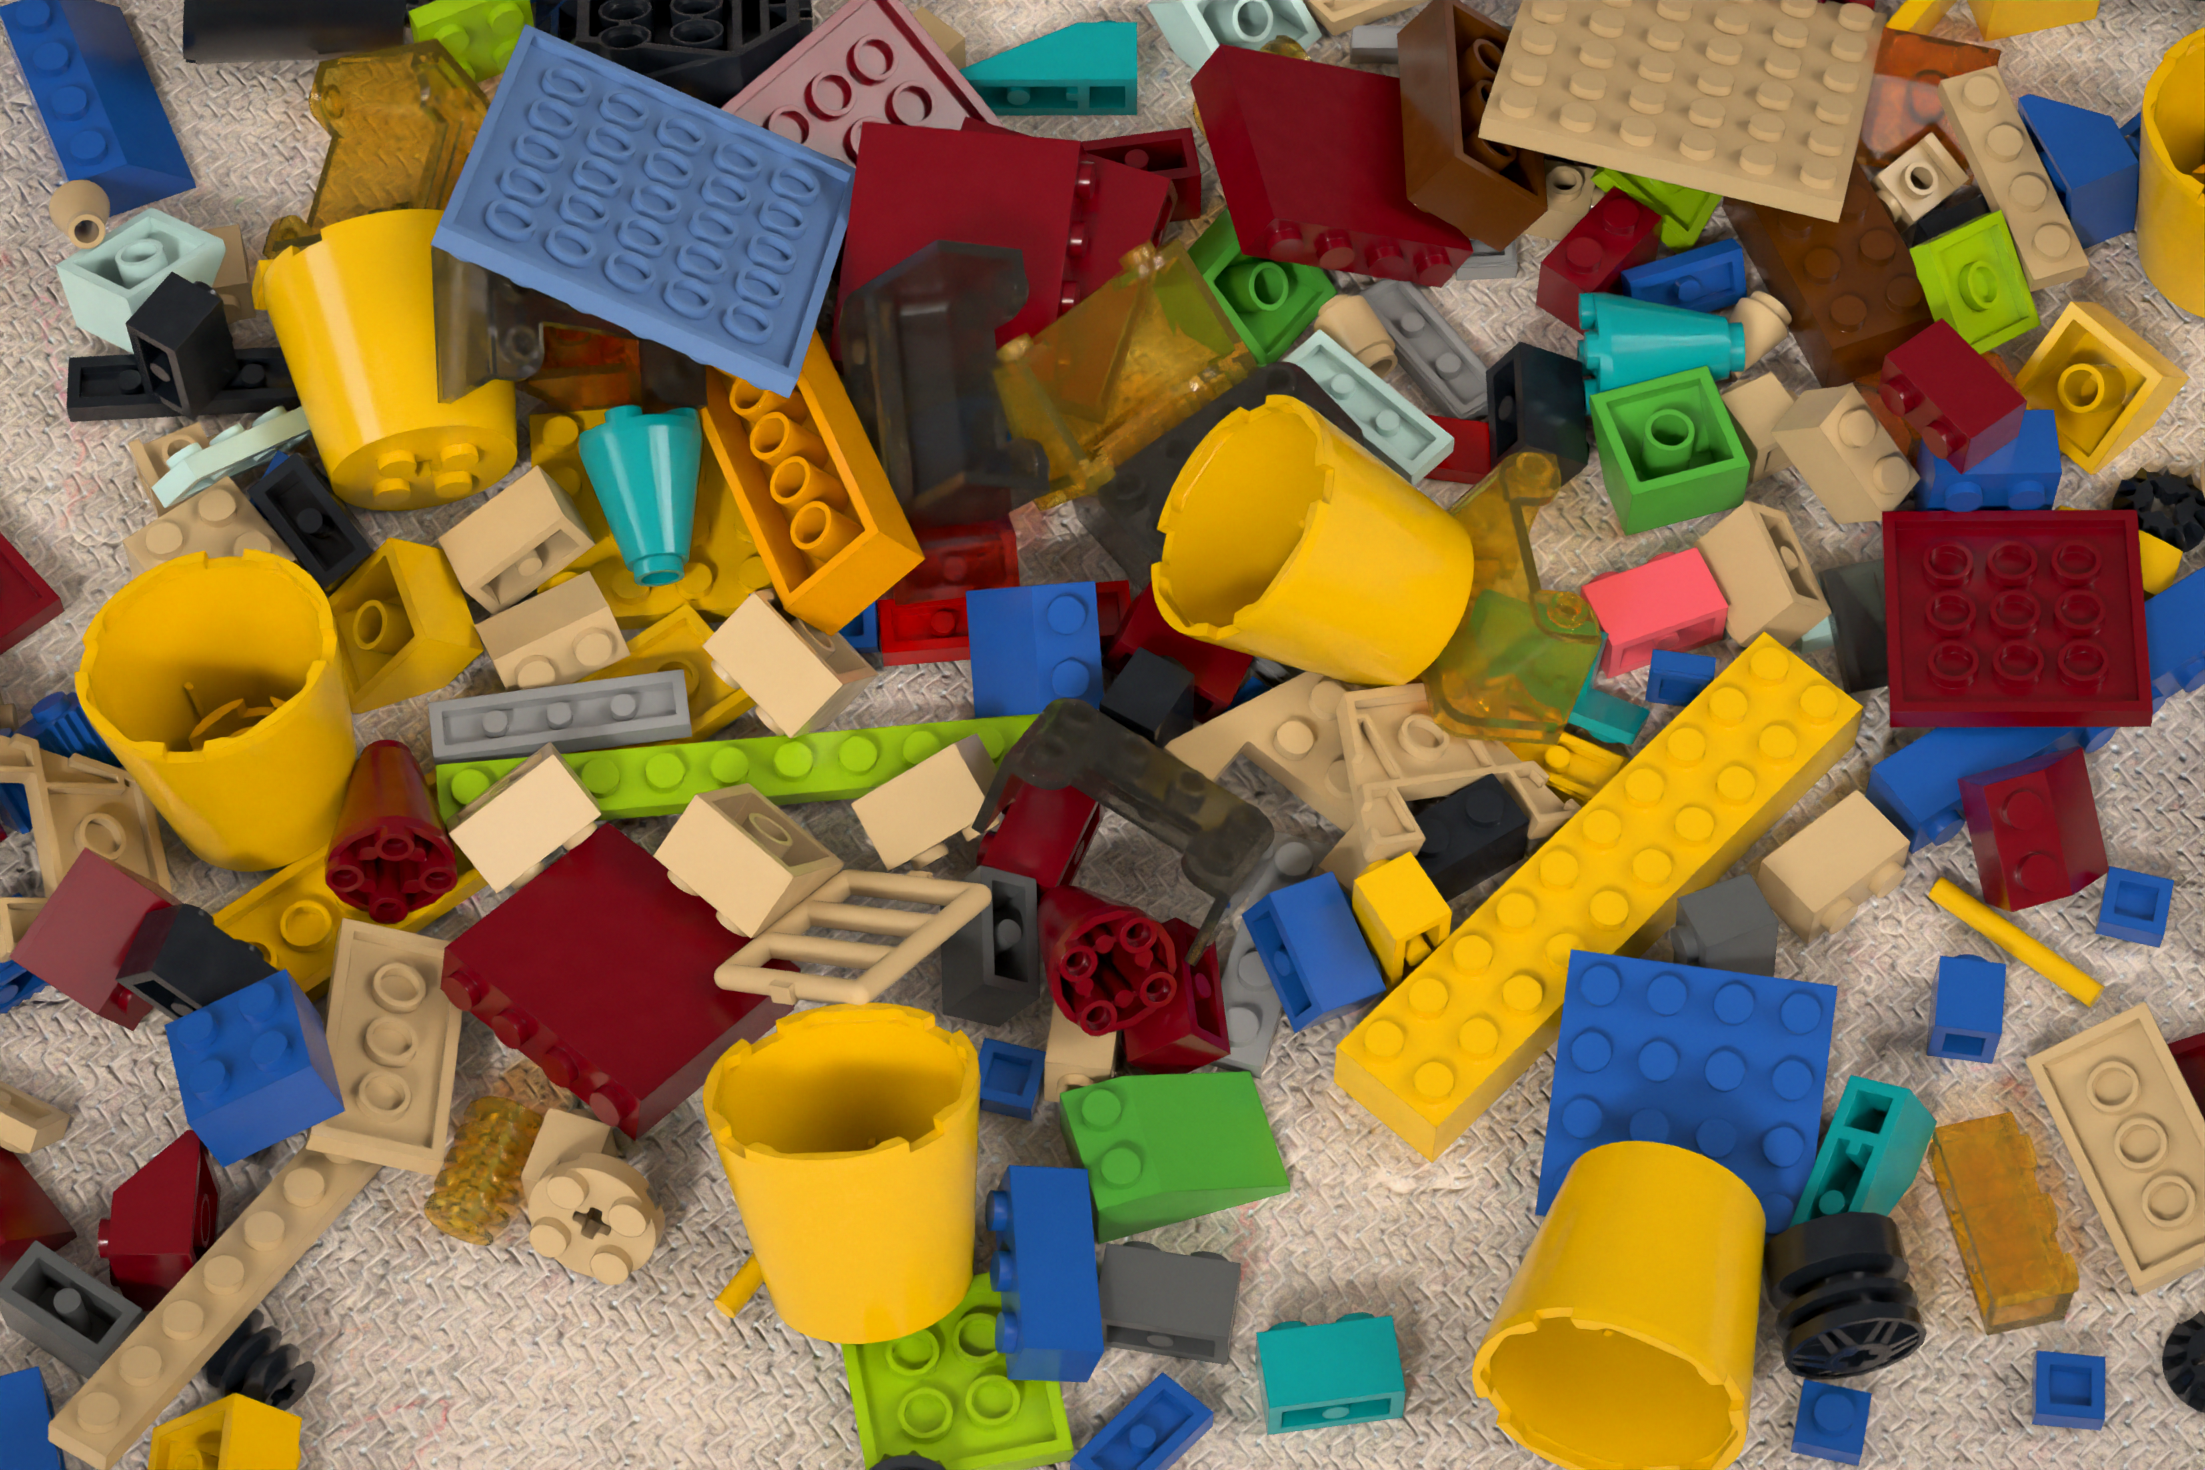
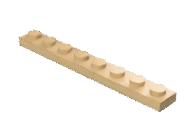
[48,1144,384,1470]

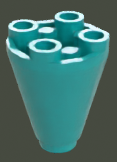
[1577,292,1745,416]
[578,405,704,587]

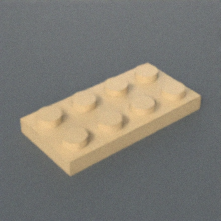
[305,918,463,1176]
[2025,1001,2205,1296]

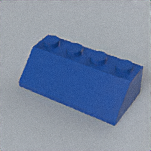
[0,0,196,217]

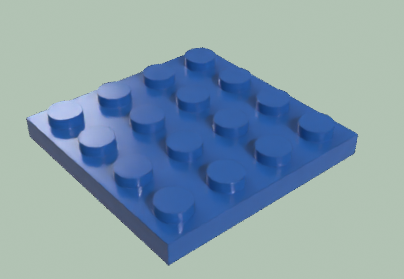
[1535,949,1838,1246]

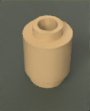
[1313,294,1398,379]

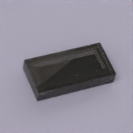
[1818,558,1888,695]

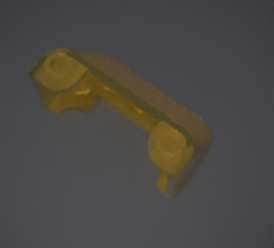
[262,38,491,259]
[992,238,1257,511]
[1421,452,1603,745]

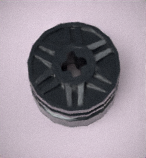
[1762,1212,1927,1380]

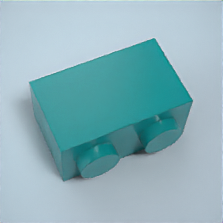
[1255,1312,1406,1435]

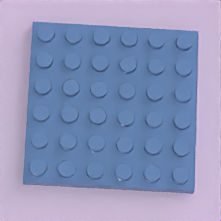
[430,24,856,399]

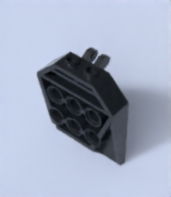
[535,0,813,109]

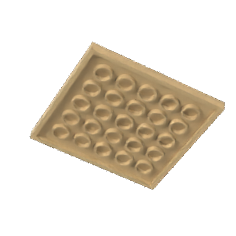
[1478,0,1887,223]

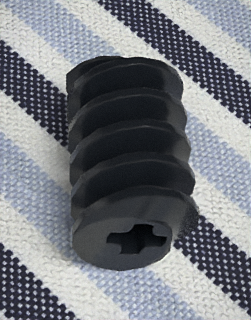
[200,1308,315,1411]

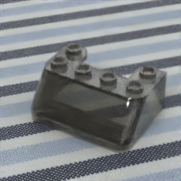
[839,239,1050,532]
[431,245,708,415]
[1071,362,1365,590]
[971,698,1275,967]

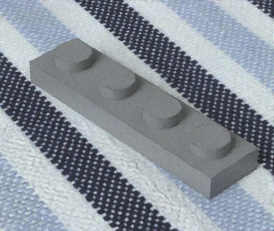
[428,669,692,765]
[1208,830,1334,1079]

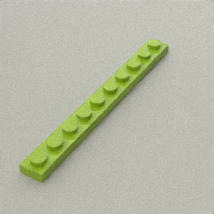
[435,711,1084,830]

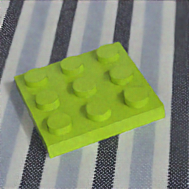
[840,1272,1074,1470]

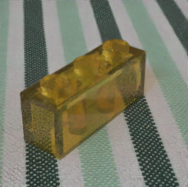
[1926,1112,2079,1336]

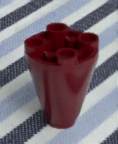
[324,739,458,925]
[1037,885,1177,1037]

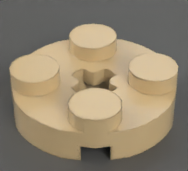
[528,1152,665,1285]

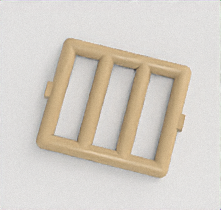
[714,869,992,1005]

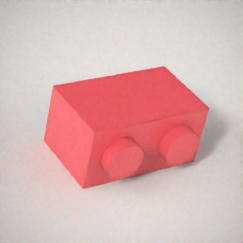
[1577,547,1728,679]

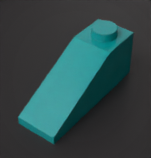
[959,20,1137,116]
[1788,1075,1937,1229]

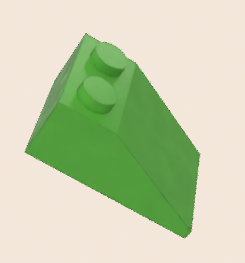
[1060,1071,1290,1244]

